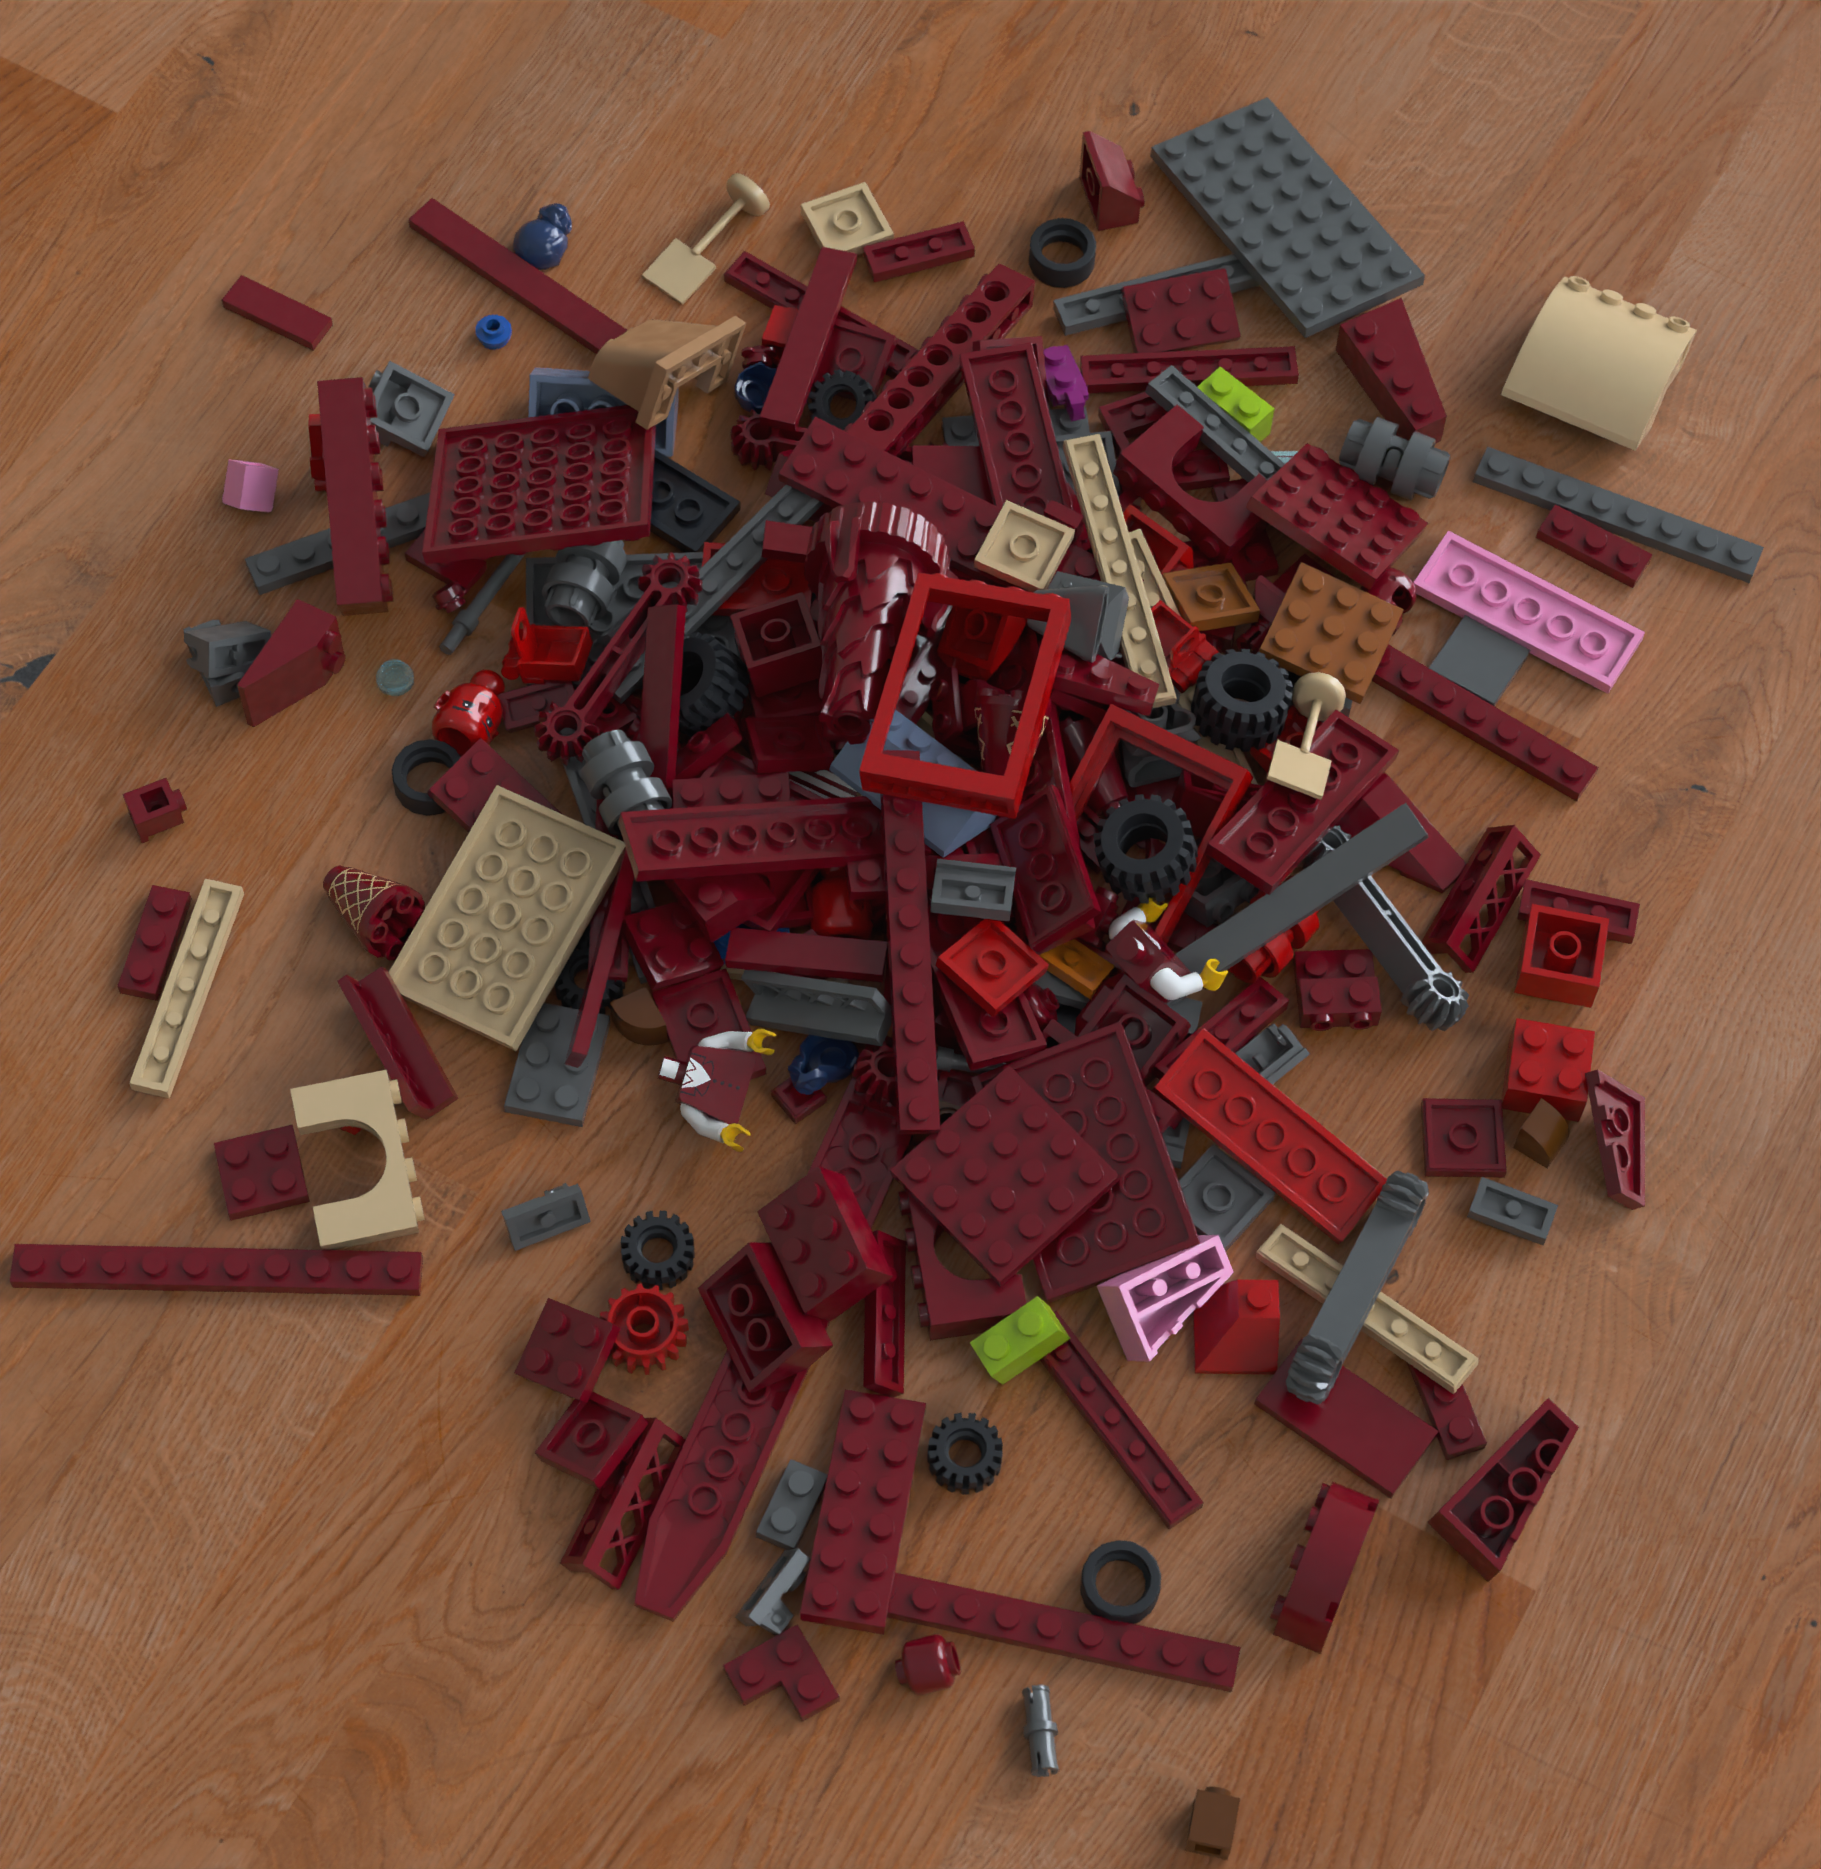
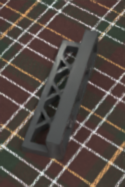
[741,970,892,1046]

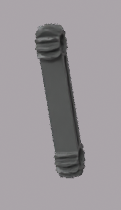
[1297,825,1469,1032]
[1286,1170,1429,1405]

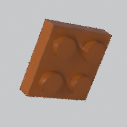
[1162,562,1260,632]

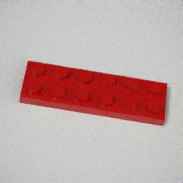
[1152,1028,1387,1245]

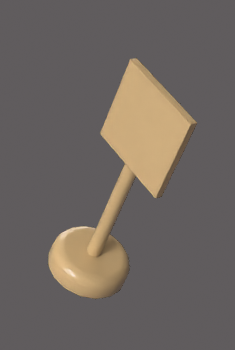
[642,173,770,305]
[1266,672,1346,800]

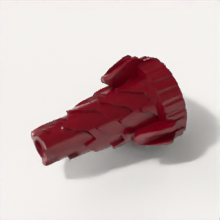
[804,501,958,745]

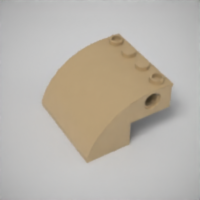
[1501,276,1697,450]

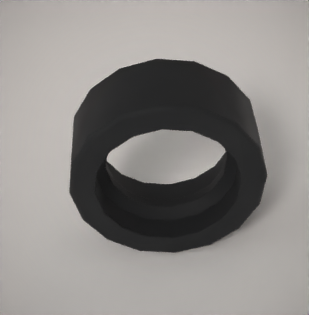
[1029,218,1096,288]
[391,739,461,816]
[1080,1540,1161,1624]

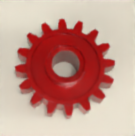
[600,1284,689,1375]

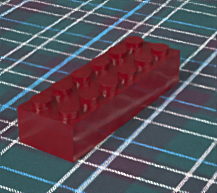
[317,377,394,616]

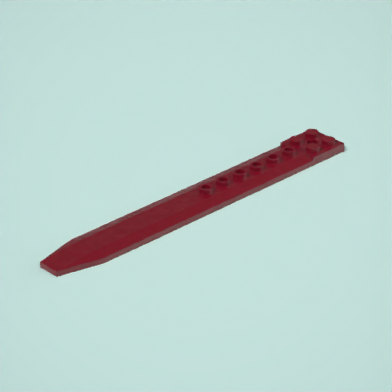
[634,1036,941,1622]

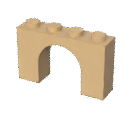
[290,1070,425,1250]

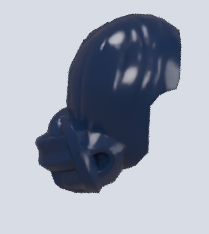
[513,203,572,270]
[734,362,808,414]
[788,1035,859,1095]

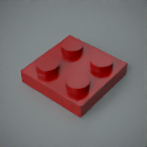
[935,919,1049,1017]

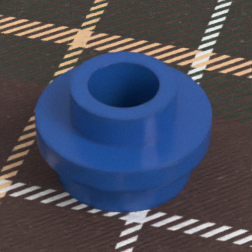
[476,315,512,350]

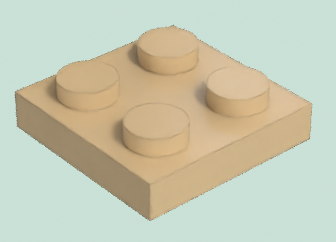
[801,182,894,255]
[974,500,1075,593]

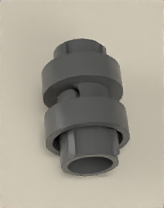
[1339,417,1451,501]
[542,540,627,627]
[581,730,672,835]

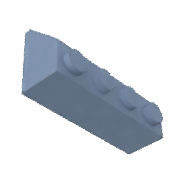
[528,367,679,456]
[829,709,996,858]

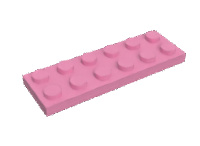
[1413,531,1645,694]

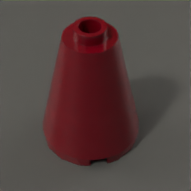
[1059,716,1128,819]

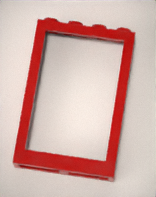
[859,572,1071,819]
[1011,704,1254,981]

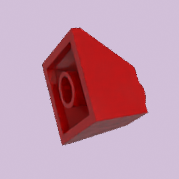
[1193,1279,1280,1375]

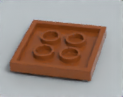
[1259,562,1404,704]

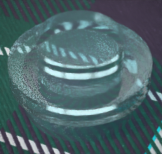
[376,659,414,696]

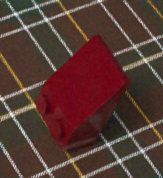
[237,599,346,727]

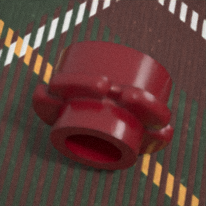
[432,580,468,613]

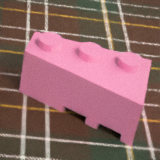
[1097,1235,1234,1362]

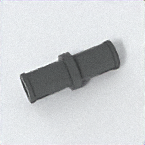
[1022,1685,1059,1777]

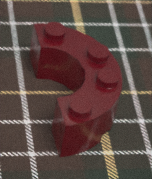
[1270,1481,1380,1654]

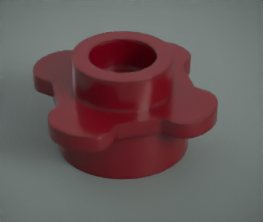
[741,345,778,369]

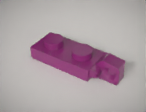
[1043,345,1089,421]

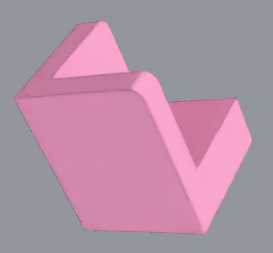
[222,459,279,512]

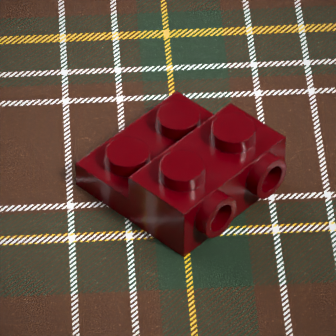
[1293,949,1382,1031]

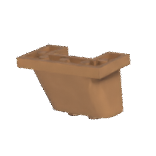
[588,316,747,430]

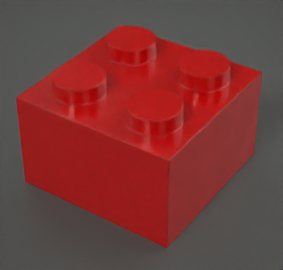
[1514,904,1609,1008]
[1502,1018,1595,1122]

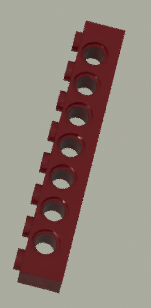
[844,263,1035,457]

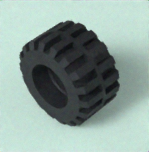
[678,632,750,737]
[1191,649,1293,752]
[1094,794,1198,904]

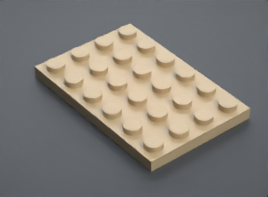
[389,785,626,1051]

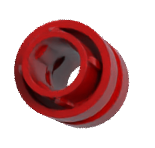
[1228,876,1322,984]

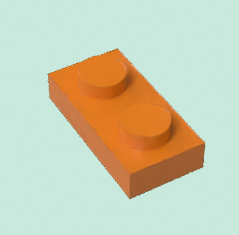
[1039,939,1115,999]

